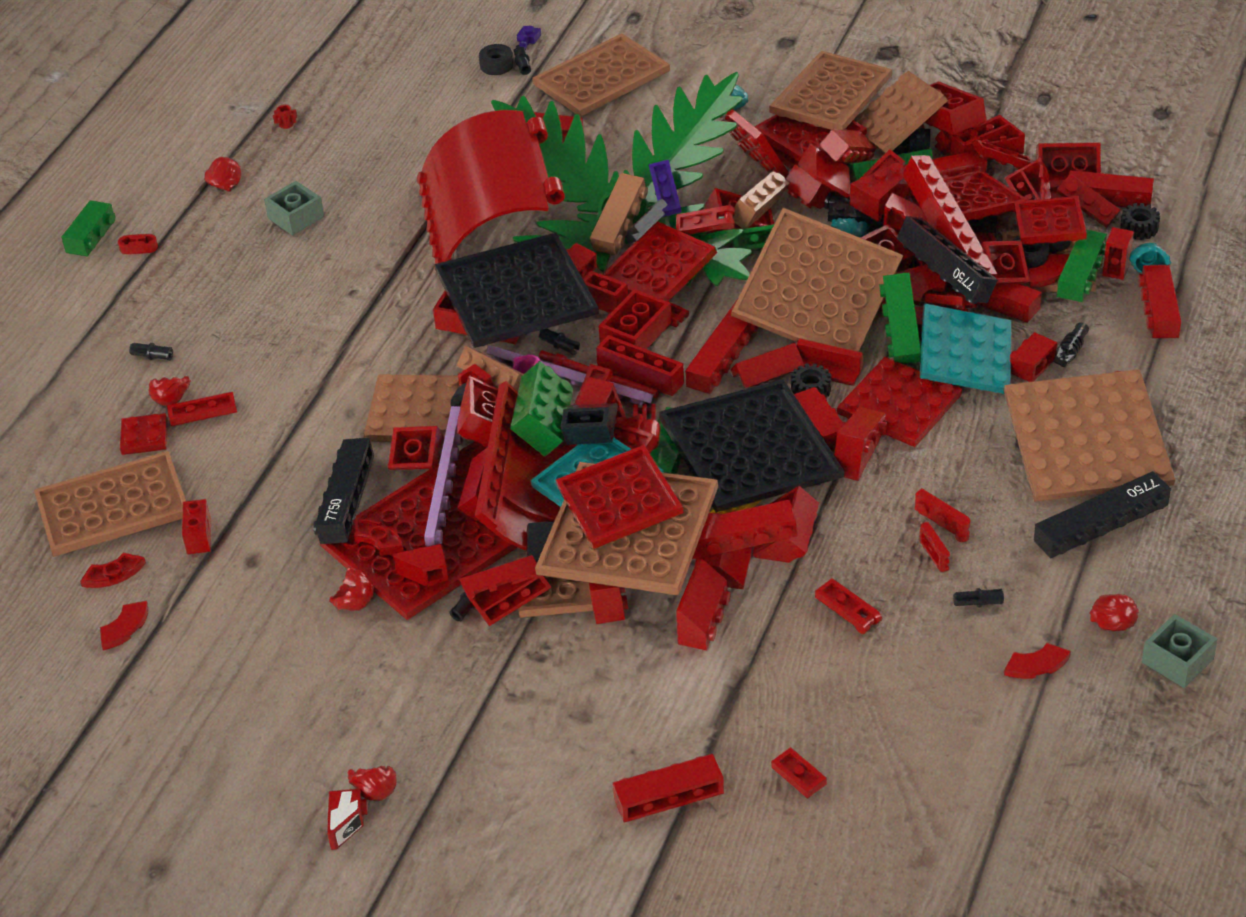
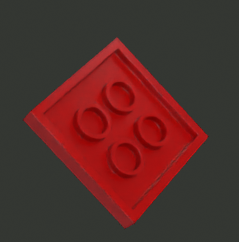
[1014,196,1087,245]

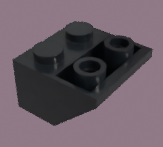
[561,403,618,445]

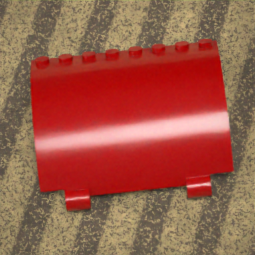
[417,110,565,264]
[475,381,661,551]

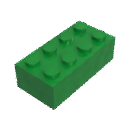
[510,361,573,456]

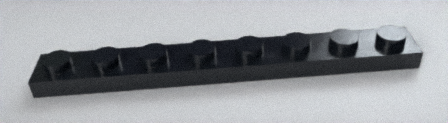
[828,202,998,233]

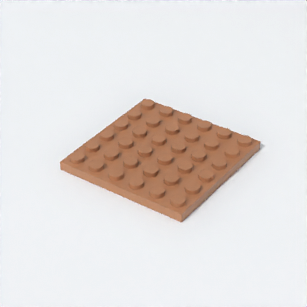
[731,208,903,352]
[1004,369,1175,502]
[535,462,718,595]

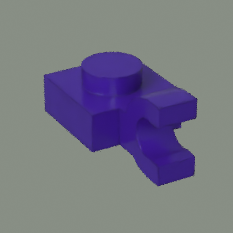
[517,26,541,50]

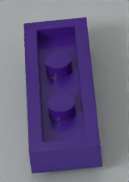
[648,160,682,217]

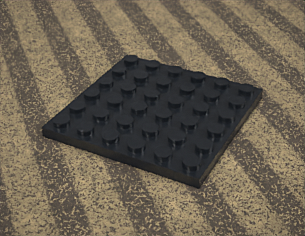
[435,232,599,348]
[659,379,845,513]

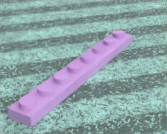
[486,345,653,405]
[424,406,462,547]

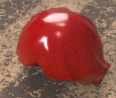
[204,157,241,192]
[148,376,191,406]
[329,567,374,611]
[1089,594,1139,632]
[347,766,397,801]

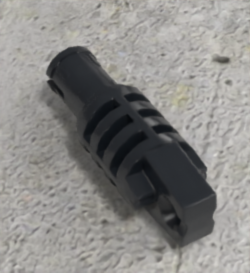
[1053,322,1089,368]

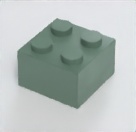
[264,181,325,235]
[1142,614,1218,688]

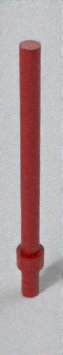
[539,350,659,398]

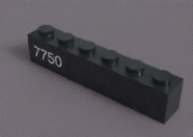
[897,216,998,304]
[313,438,374,544]
[1034,471,1171,559]

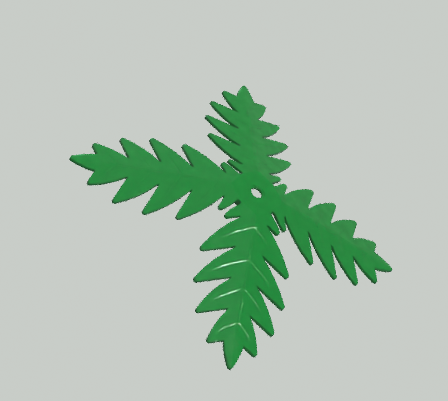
[491,72,752,286]

